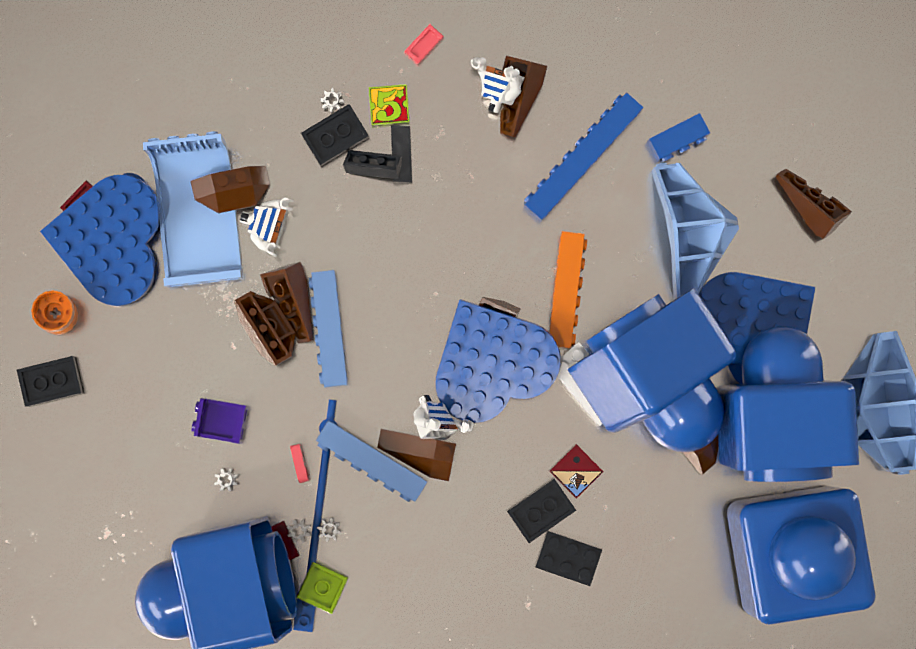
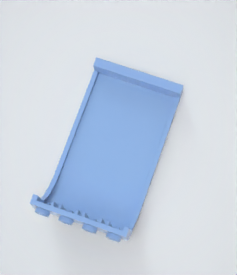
[143,131,243,288]

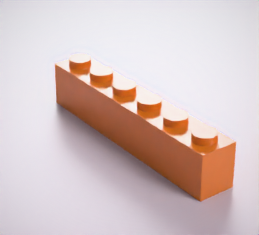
[549,231,587,349]

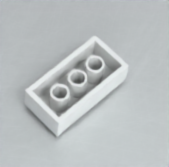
[557,342,602,426]

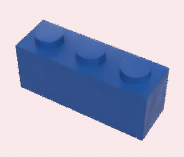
[647,113,710,162]

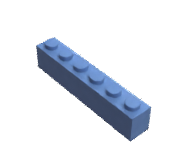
[309,270,348,388]
[316,420,427,502]

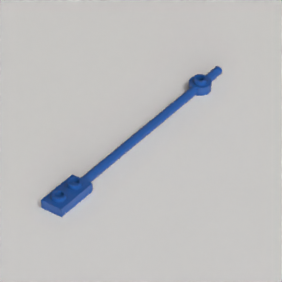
[293,400,338,632]

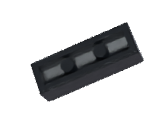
[391,125,412,184]
[343,150,402,179]

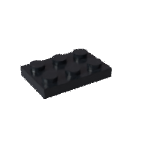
[301,104,369,166]
[17,356,83,407]
[507,478,577,543]
[535,531,602,586]

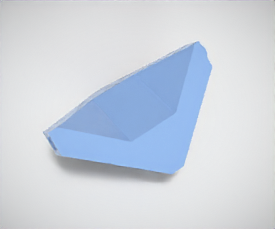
[652,163,739,300]
[841,331,916,475]

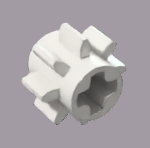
[320,88,344,113]
[214,468,238,491]
[317,518,341,542]
[287,519,311,543]

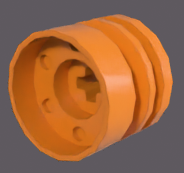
[31,290,79,335]

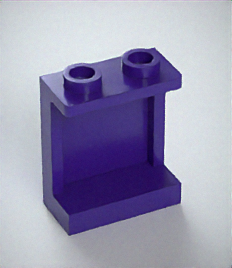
[191,398,248,444]

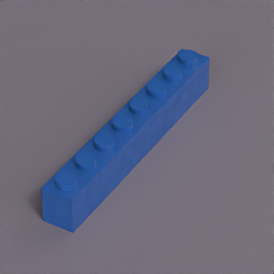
[524,92,644,222]

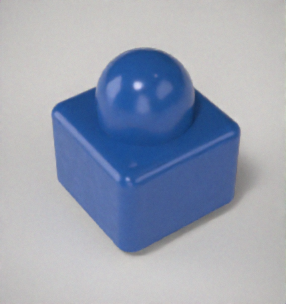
[567,288,736,452]
[718,326,859,482]
[727,486,876,625]
[135,516,297,649]

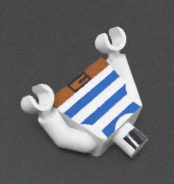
[471,57,525,114]
[240,198,294,257]
[413,395,474,440]

